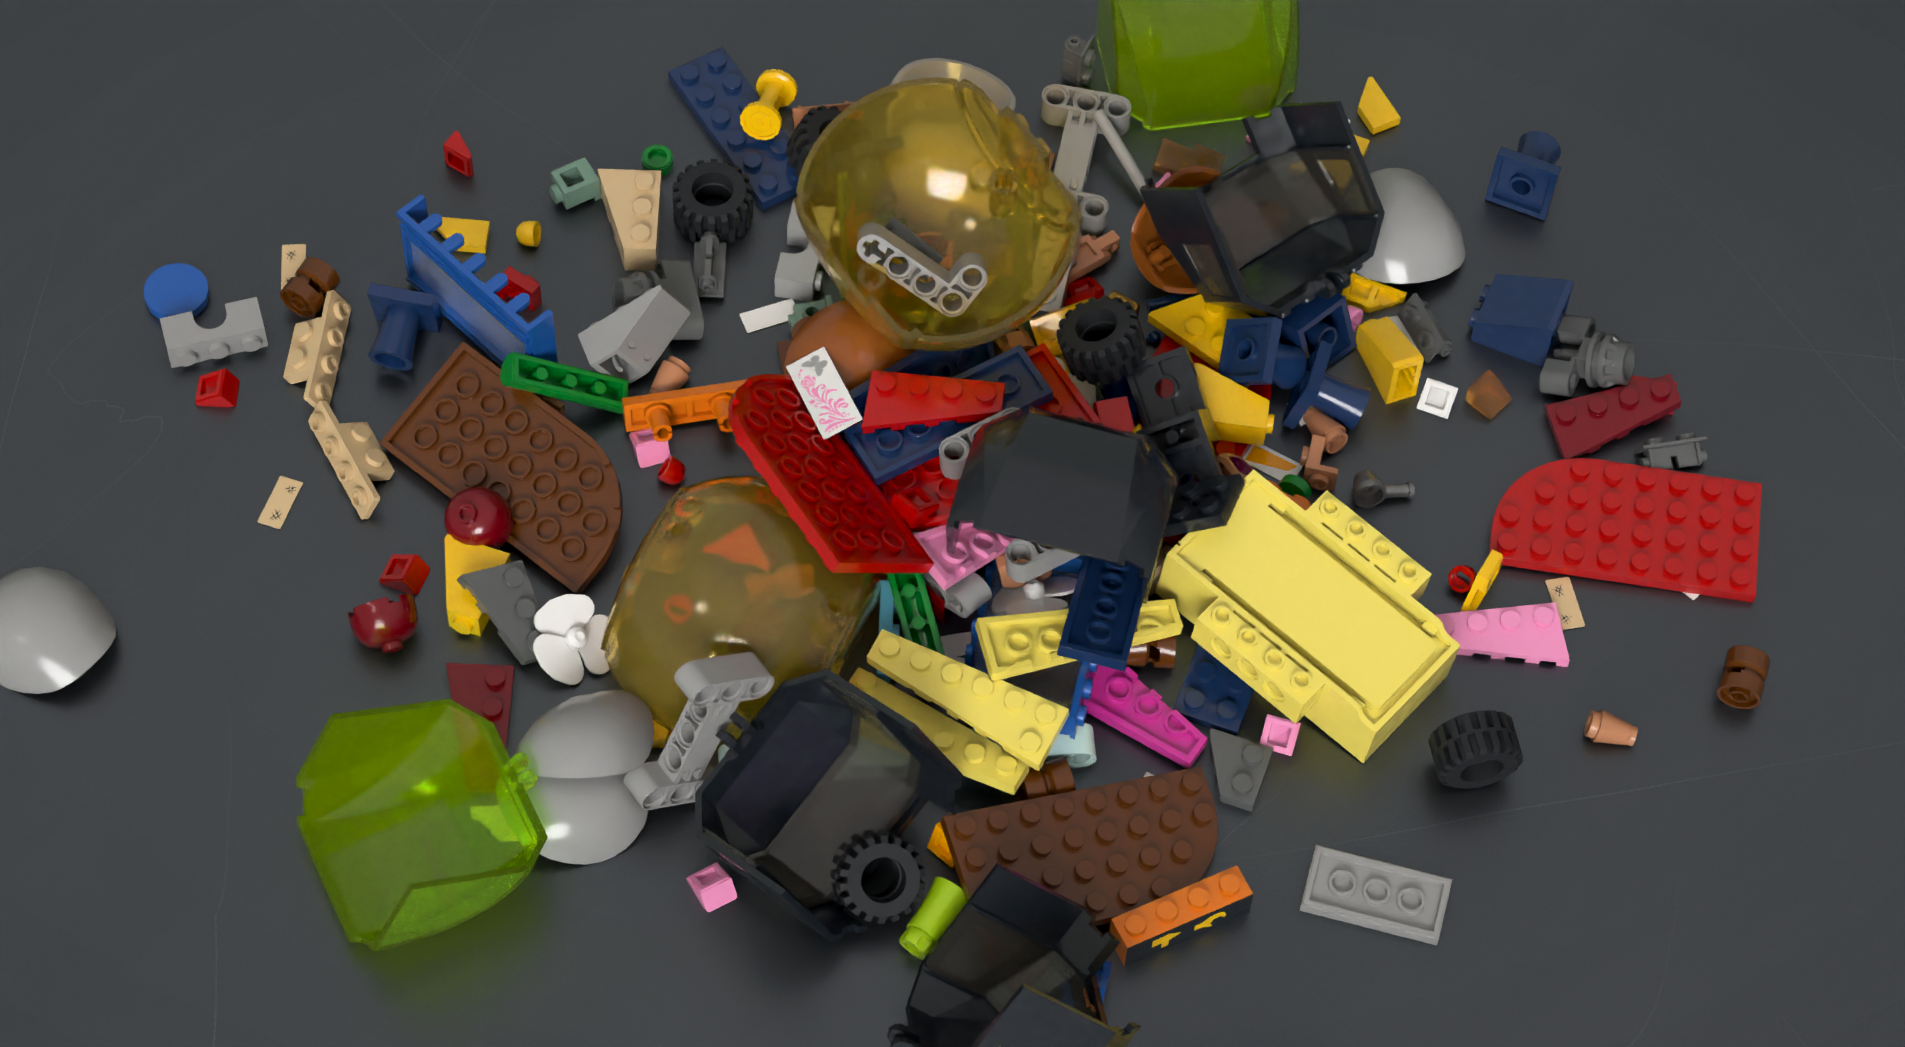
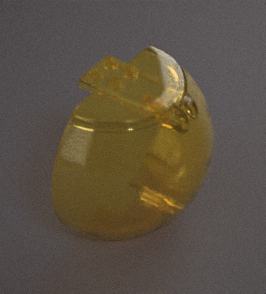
[794,77,1082,352]
[601,475,881,749]

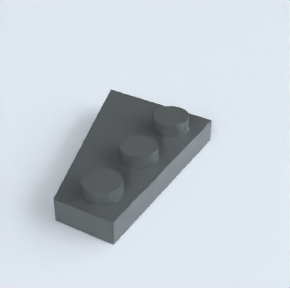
[457,560,543,665]

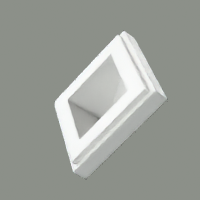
[1417,378,1459,419]

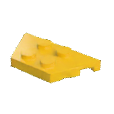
[1147,294,1252,389]

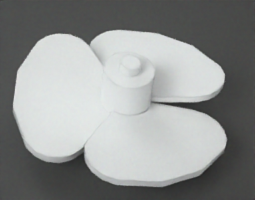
[992,576,1077,615]
[533,594,617,685]

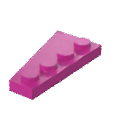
[1083,665,1208,769]

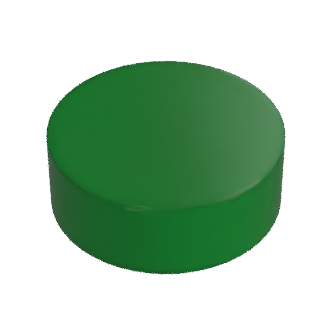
[641,144,674,176]
[1278,474,1311,500]

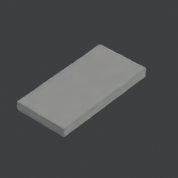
[1299,845,1453,946]

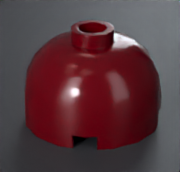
[444,487,513,550]
[347,594,419,653]

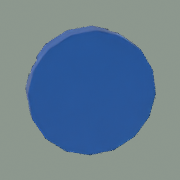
[143,263,209,319]

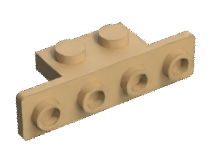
[283,290,351,408]
[308,400,395,520]

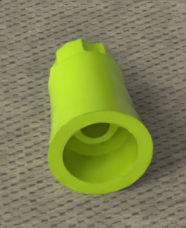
[899,877,967,960]

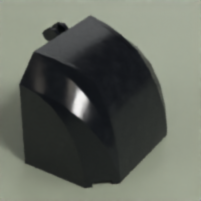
[946,405,1179,604]

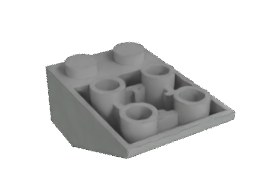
[578,284,691,385]

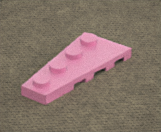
[913,523,1017,591]
[1435,602,1570,667]

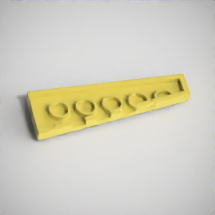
[975,599,1183,681]
[866,629,1069,771]
[849,667,1029,795]

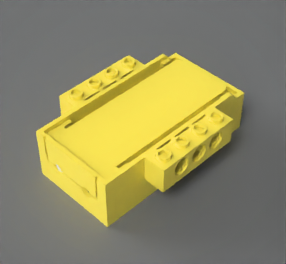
[1155,469,1461,763]

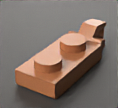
[1035,230,1121,284]

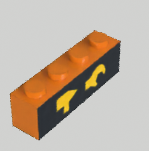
[1109,865,1253,967]

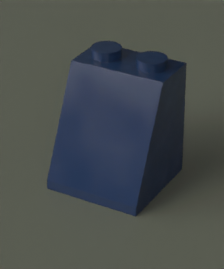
[1468,274,1574,367]
[1248,292,1357,370]

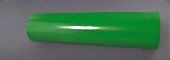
[500,351,628,414]
[887,573,945,655]

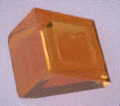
[1465,370,1512,420]

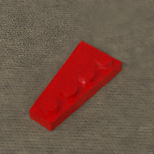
[862,370,1006,434]

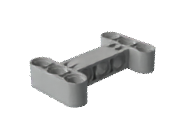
[1016,84,1131,236]
[939,407,1080,583]
[623,652,775,810]

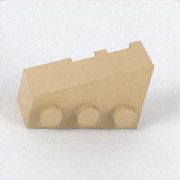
[597,169,663,271]

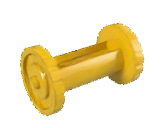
[740,69,798,140]

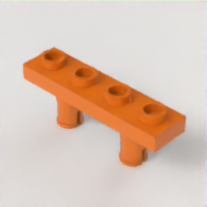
[622,379,747,442]

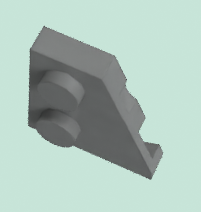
[1208,728,1274,812]

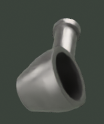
[1352,470,1415,508]

